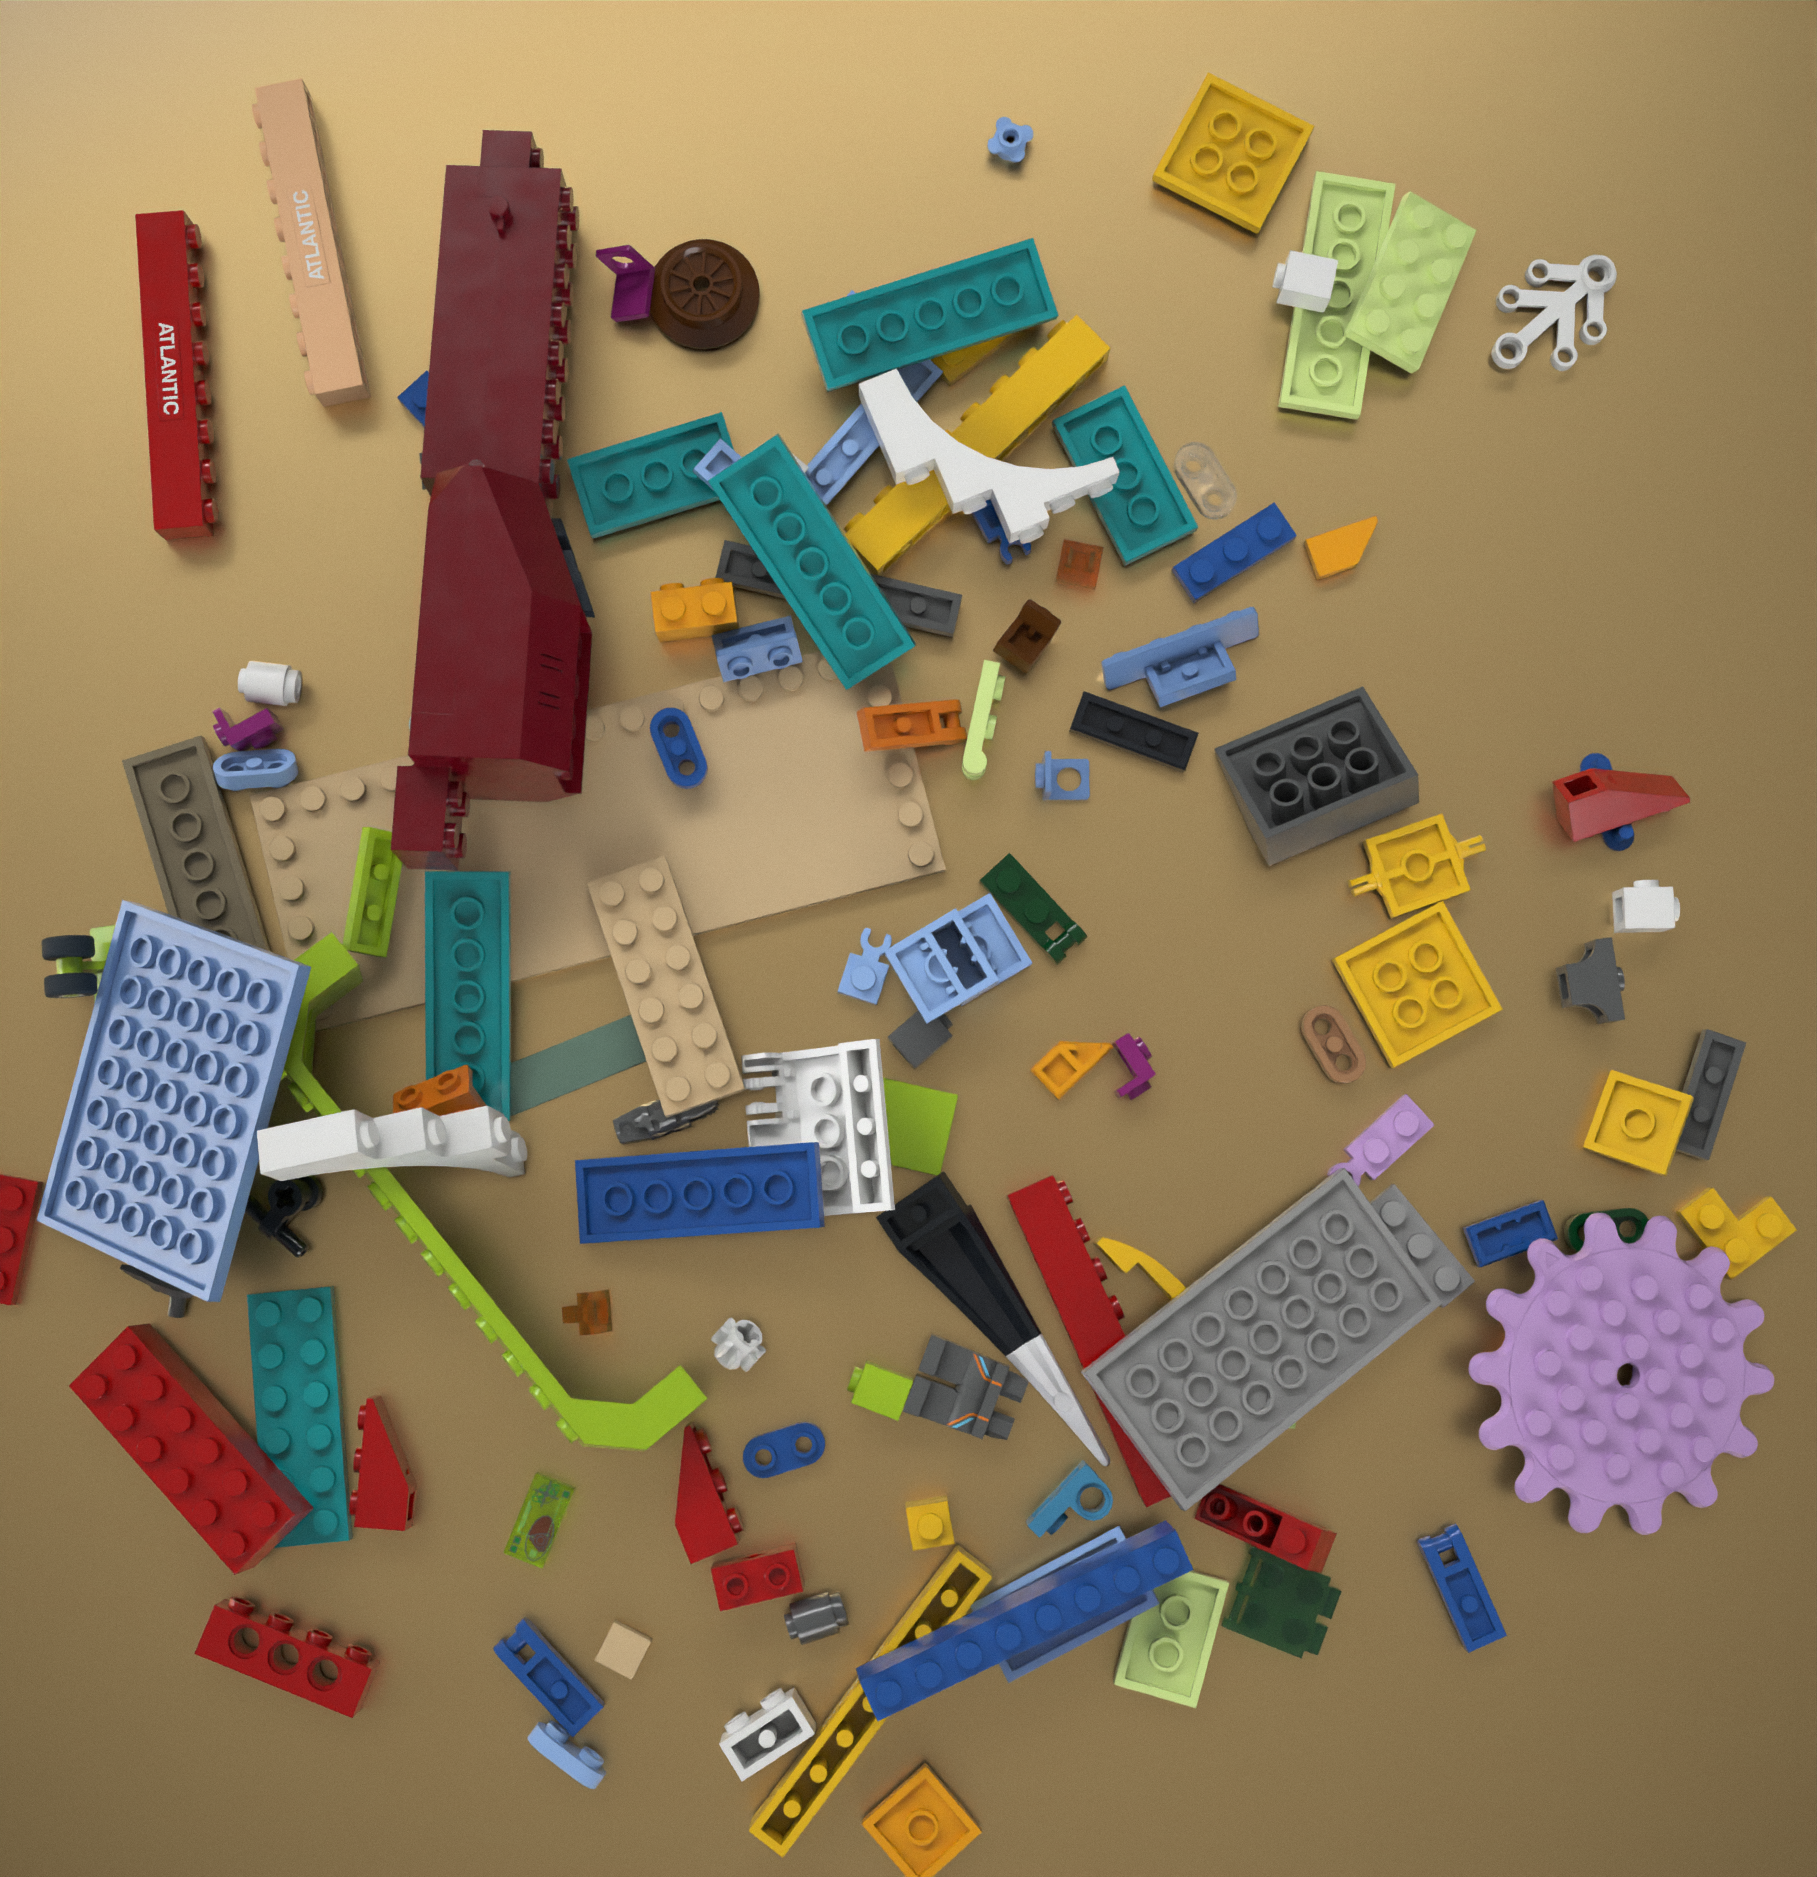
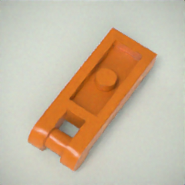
[857,699,967,752]

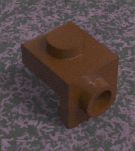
[993,599,1061,674]

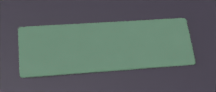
[511,1015,646,1116]

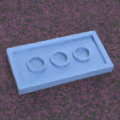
[971,1526,1160,1683]

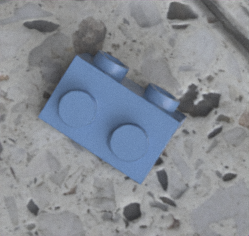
[712,615,803,682]

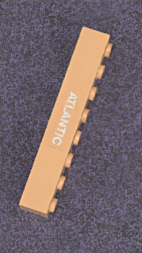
[252,78,371,407]

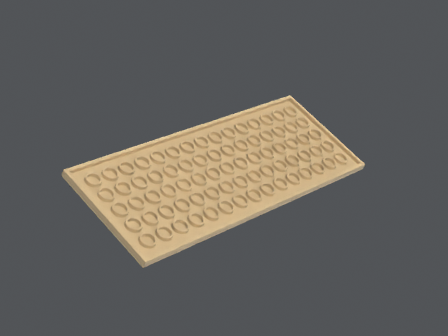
[249,651,946,1032]

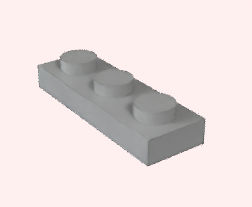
[1370,1184,1475,1308]

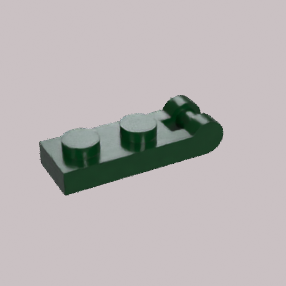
[979,853,1087,965]

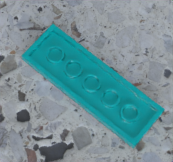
[801,238,1059,392]
[708,433,916,690]
[425,871,511,1121]
[247,1286,353,1548]

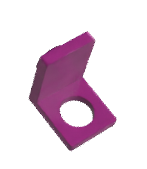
[596,245,655,322]

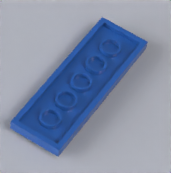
[575,1142,825,1244]

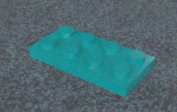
[1052,385,1198,566]
[567,412,734,539]

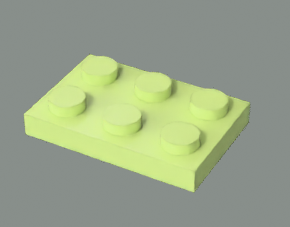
[1113,1571,1229,1708]

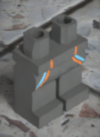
[903,1333,1028,1440]

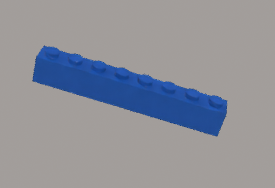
[856,1520,1193,1721]

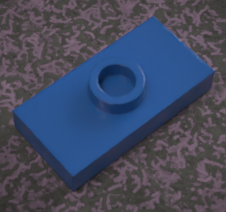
[1463,1200,1558,1268]

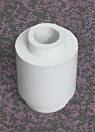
[238,661,302,706]

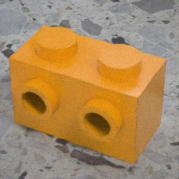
[650,578,739,642]

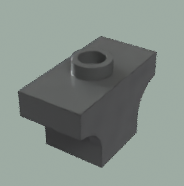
[1556,937,1625,1024]

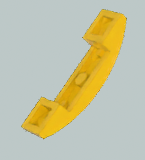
[1093,1237,1186,1300]

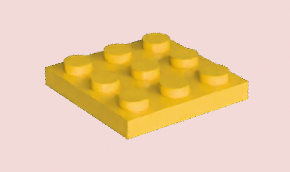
[1152,72,1315,234]
[1332,900,1503,1068]

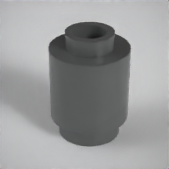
[784,1591,849,1645]

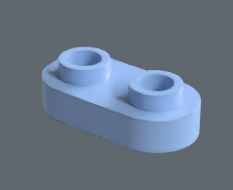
[213,749,298,791]
[527,1720,606,1789]

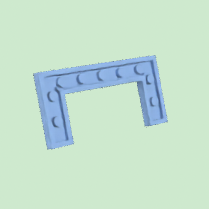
[693,290,943,506]

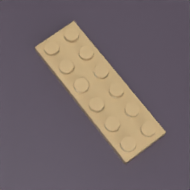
[586,855,746,1118]

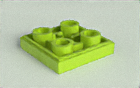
[883,1078,958,1176]

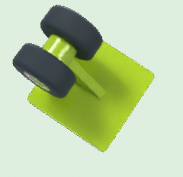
[41,925,115,1004]

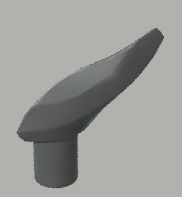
[119,1264,193,1318]

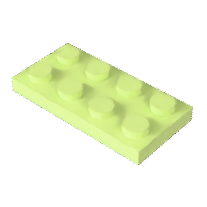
[1344,191,1477,374]

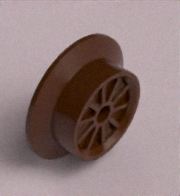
[650,239,760,349]

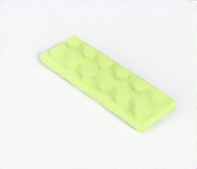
[1278,171,1396,420]

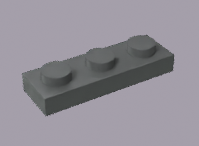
[1675,1029,1746,1160]

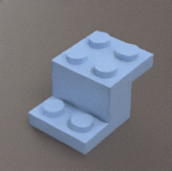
[884,893,1032,1024]

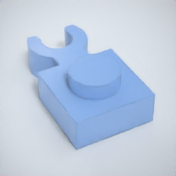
[837,927,892,1005]

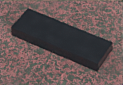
[1069,691,1199,773]

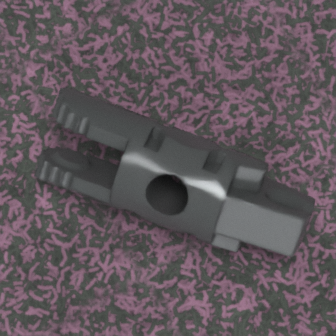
[613,1100,720,1145]

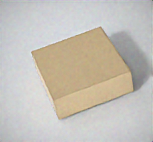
[594,1620,652,1680]

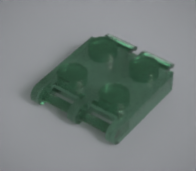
[1221,1545,1342,1658]

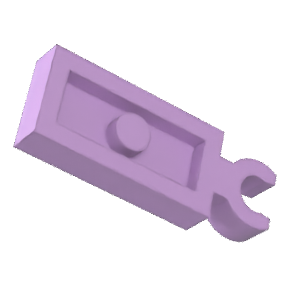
[1327,1094,1434,1187]

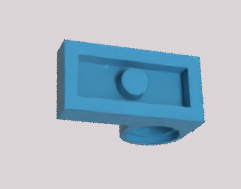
[1026,1460,1113,1538]

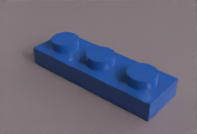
[1172,502,1297,603]

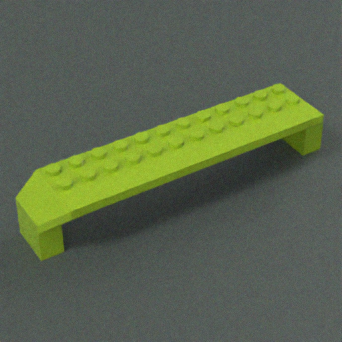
[281,932,708,1451]

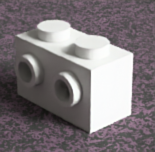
[719,1687,817,1781]

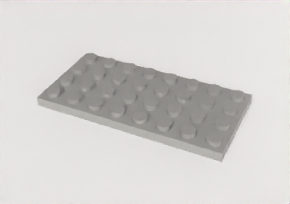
[1081,1168,1442,1511]

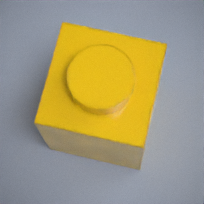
[905,1495,955,1551]

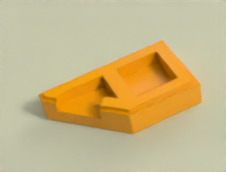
[1304,516,1378,580]
[1030,1041,1114,1100]

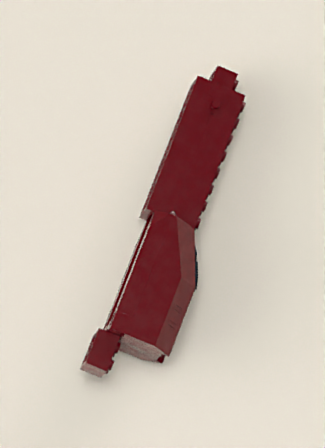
[390,130,595,871]

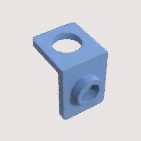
[1035,751,1090,800]

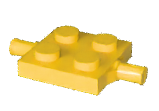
[1348,813,1486,919]

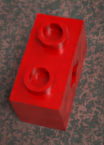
[711,1543,805,1611]

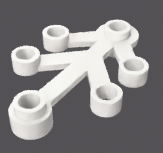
[1491,255,1617,371]

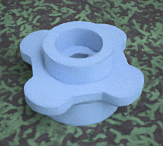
[987,117,1033,163]

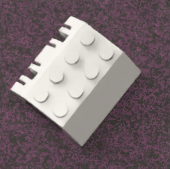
[741,1039,895,1216]

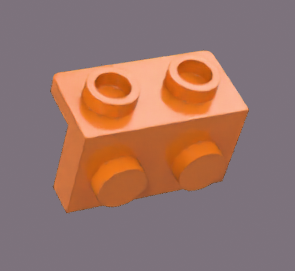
[393,1065,487,1116]

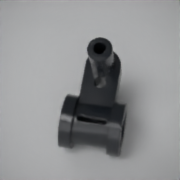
[245,1175,323,1258]

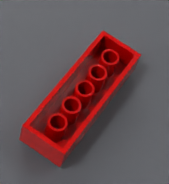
[69,1323,313,1575]

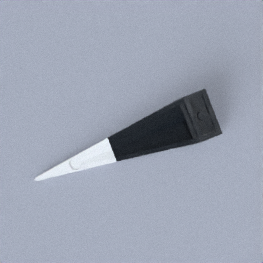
[876,1171,1110,1467]

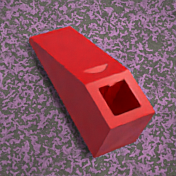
[1552,768,1690,842]
[349,1395,417,1531]
[675,1421,744,1564]
[1194,1484,1337,1573]

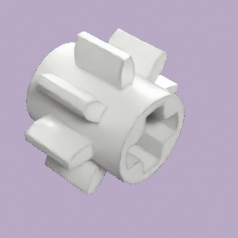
[711,1317,766,1372]

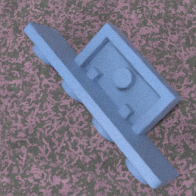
[1101,607,1259,707]

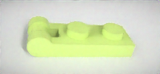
[962,660,1006,780]

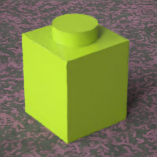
[847,1360,913,1421]

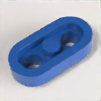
[650,708,708,789]
[743,1422,825,1478]

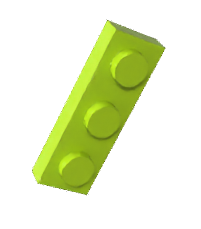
[342,827,403,958]

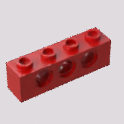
[194,1597,380,1718]

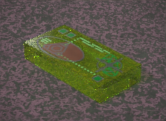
[503,1472,576,1568]

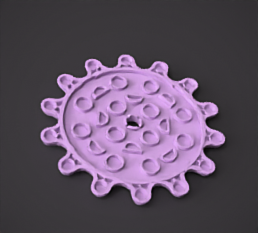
[1468,1213,1774,1535]

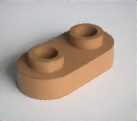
[1301,1005,1366,1083]

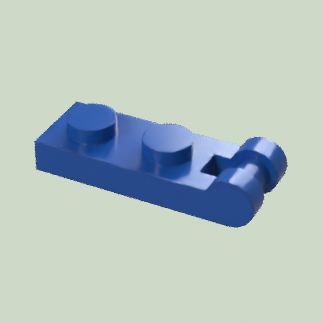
[1417,1523,1507,1653]
[493,1617,605,1737]

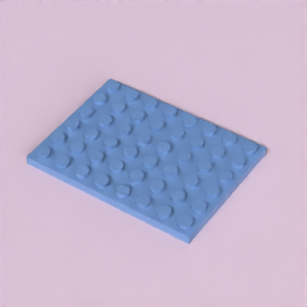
[36,900,311,1302]

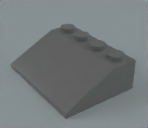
[1214,686,1419,866]

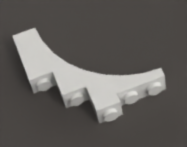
[859,369,1120,544]
[257,1106,527,1181]

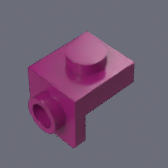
[212,707,284,751]
[1112,1033,1156,1100]

